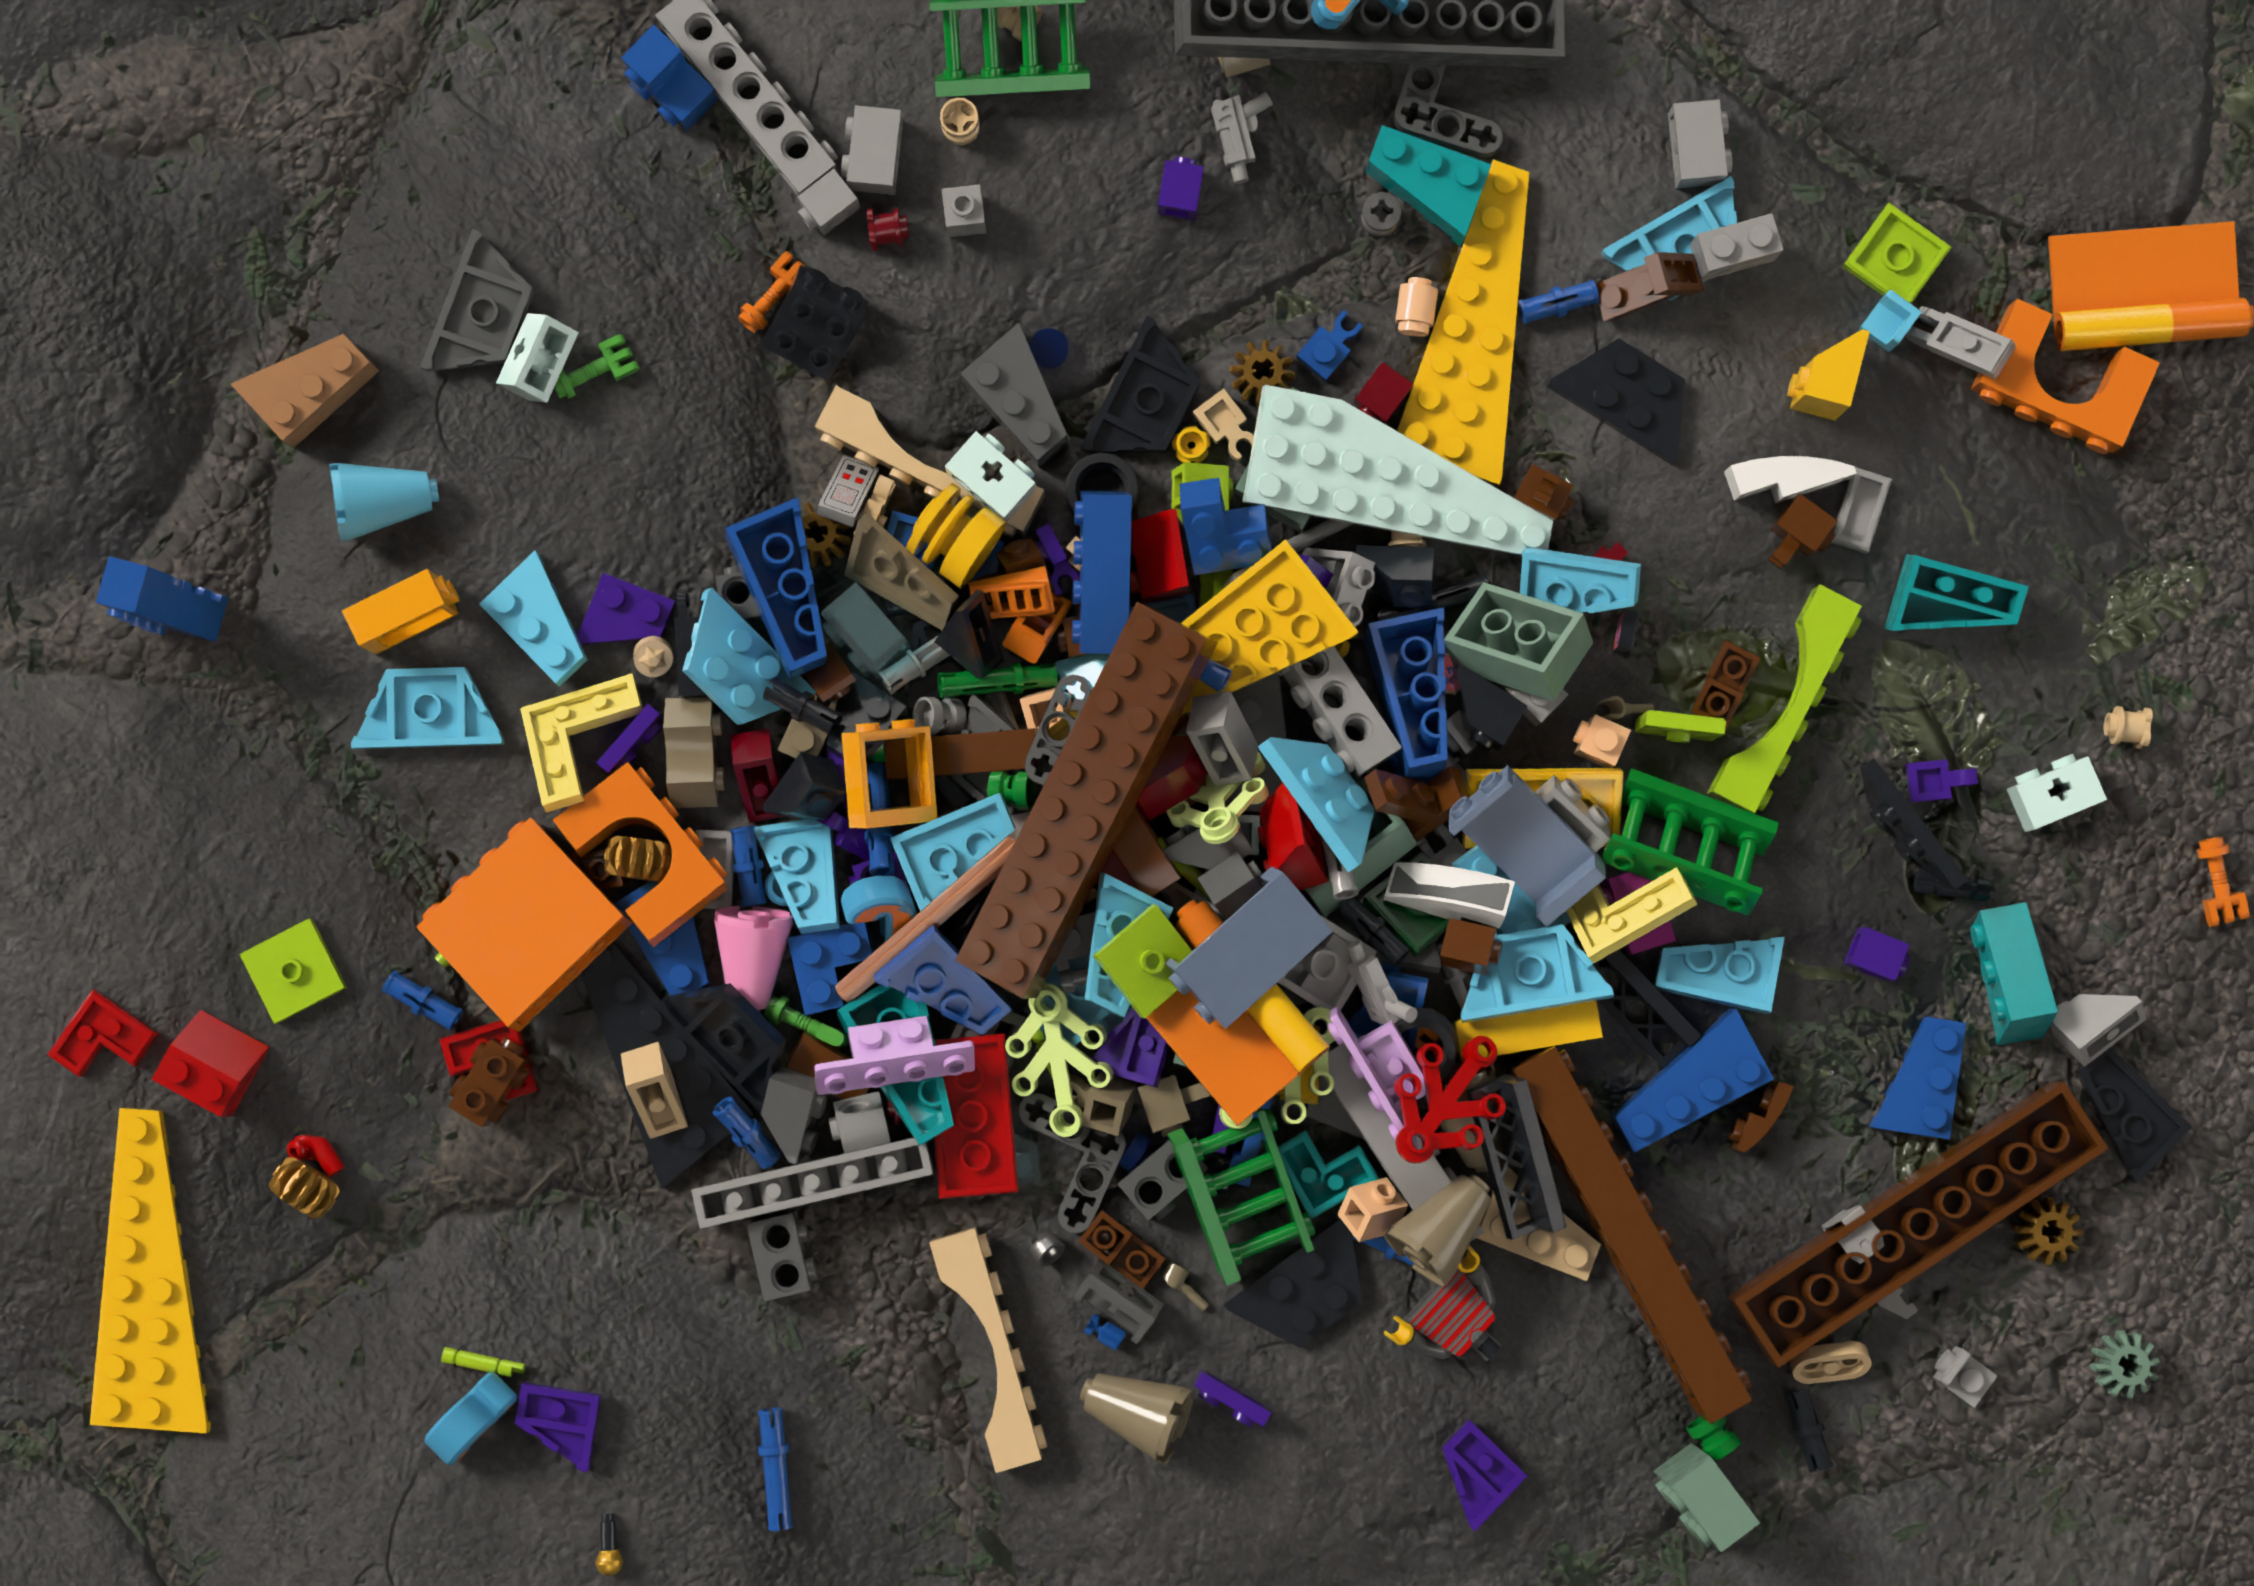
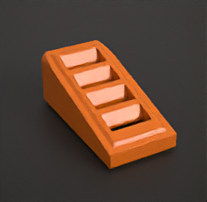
[968,566,1055,619]
[1003,592,1073,664]

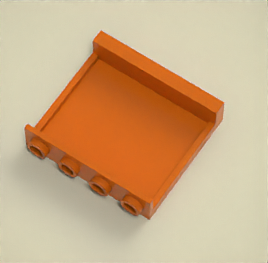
[416,817,633,1032]

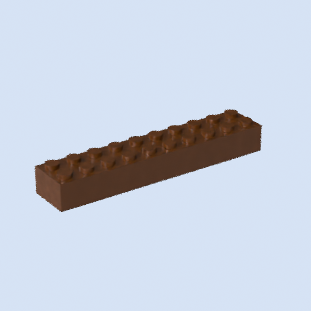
[955,602,1218,999]
[1505,1047,1752,1424]
[1726,1081,2109,1368]

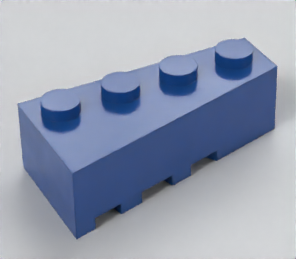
[1072,491,1132,654]
[725,497,827,679]
[95,556,229,642]
[1364,607,1448,780]
[1609,1009,1774,1153]

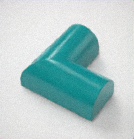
[1277,1130,1379,1219]

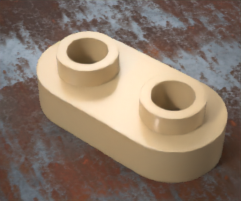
[1789,1340,1872,1384]

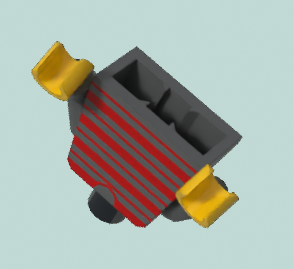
[1384,1245,1502,1361]

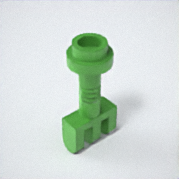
[554,334,640,399]
[764,996,849,1048]

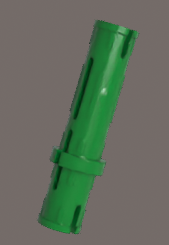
[938,662,1058,698]

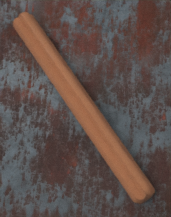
[835,836,1016,1003]

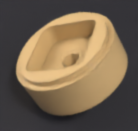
[633,636,673,677]

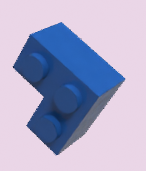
[621,24,719,131]
[1180,477,1272,575]
[787,922,874,1016]

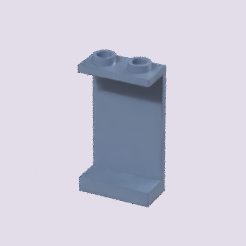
[1449,765,1606,927]
[1165,866,1333,1029]

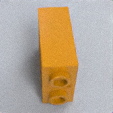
[342,569,460,655]
[842,719,937,829]

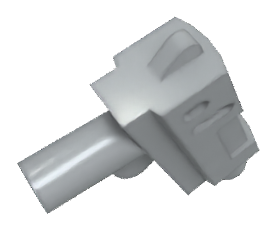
[1211,92,1273,184]
[1346,941,1418,1025]

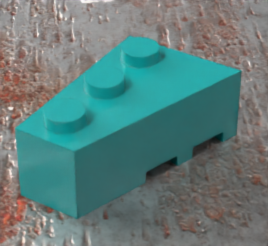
[1365,125,1492,247]
[1884,554,2029,631]
[1970,902,2058,1046]

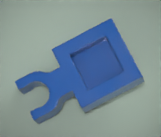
[1296,310,1363,382]

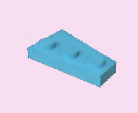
[1520,547,1641,613]
[479,550,588,687]
[890,792,1016,912]
[755,820,840,934]
[1085,873,1173,1017]
[1654,937,1785,1015]

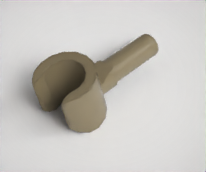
[1597,696,1654,721]
[1163,1262,1209,1311]

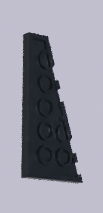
[581,941,755,1189]

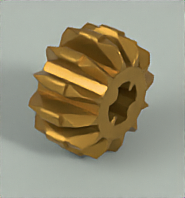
[1229,340,1296,407]
[801,502,851,568]
[604,836,672,882]
[268,1157,340,1218]
[2012,1197,2084,1265]

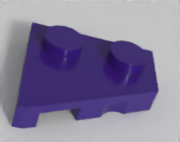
[577,573,677,646]
[1089,1007,1169,1088]
[515,1382,602,1472]
[1441,1419,1527,1531]

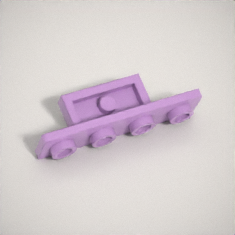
[1327,1006,1426,1149]
[814,1016,975,1095]

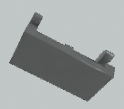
[1072,1259,1164,1344]

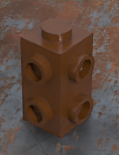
[448,1036,530,1127]

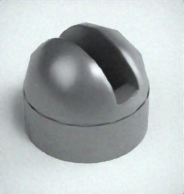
[1029,1231,1065,1267]

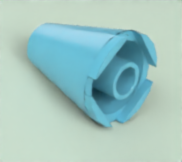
[329,463,439,542]

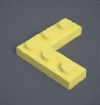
[520,674,643,813]
[1566,867,1697,963]

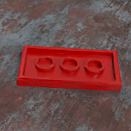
[934,1034,1019,1199]

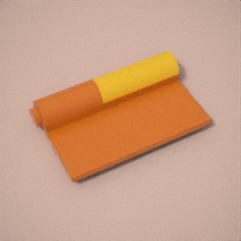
[2048,221,2254,351]
[1146,899,1330,1127]

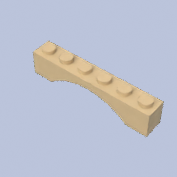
[814,386,1045,538]
[929,1227,1048,1473]

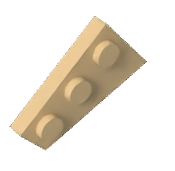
[1477,1167,1601,1281]

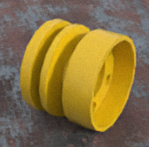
[906,483,1008,589]

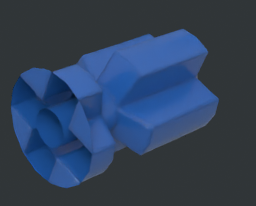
[1083,1313,1126,1350]

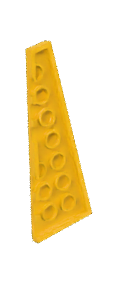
[1397,159,1529,487]
[1049,539,1360,741]
[90,1108,211,1433]

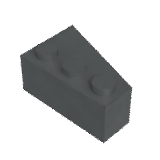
[960,322,1068,468]

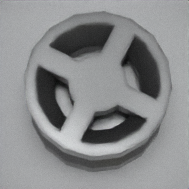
[1361,192,1401,237]

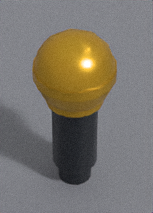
[595,1513,623,1576]

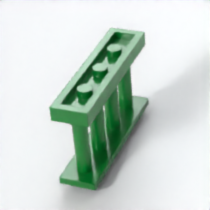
[929,0,1090,97]
[1601,768,1779,916]
[1167,1107,1315,1286]

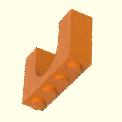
[1970,298,2160,454]
[553,762,728,948]

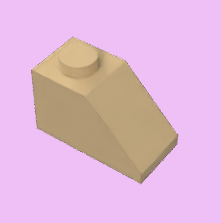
[621,1042,688,1139]

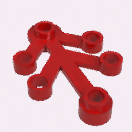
[1394,1036,1506,1164]

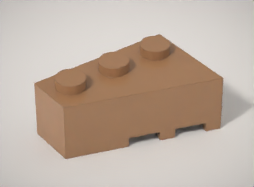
[231,334,379,449]

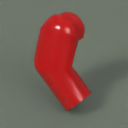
[287,1134,345,1178]

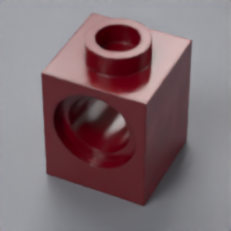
[1352,362,1414,425]

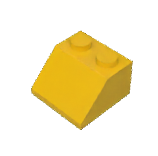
[1787,329,1870,421]

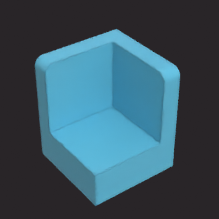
[1858,290,1922,352]

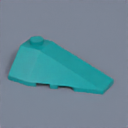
[836,984,954,1146]

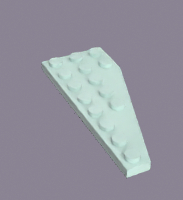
[1242,385,1553,556]

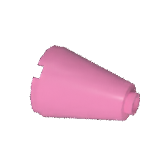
[714,906,793,1012]

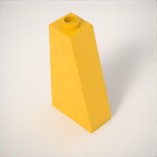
[1453,1001,1603,1062]

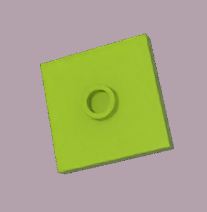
[1842,203,1952,304]
[1634,710,1726,743]
[1093,904,1192,1018]
[239,918,347,1024]

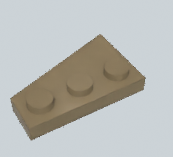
[844,513,959,630]

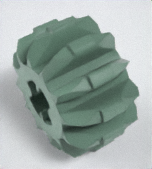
[2089,1330,2160,1398]

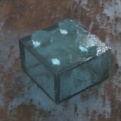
[820,582,912,680]

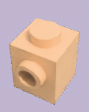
[1020,688,1074,729]
[1573,714,1631,768]
[1337,1177,1408,1243]

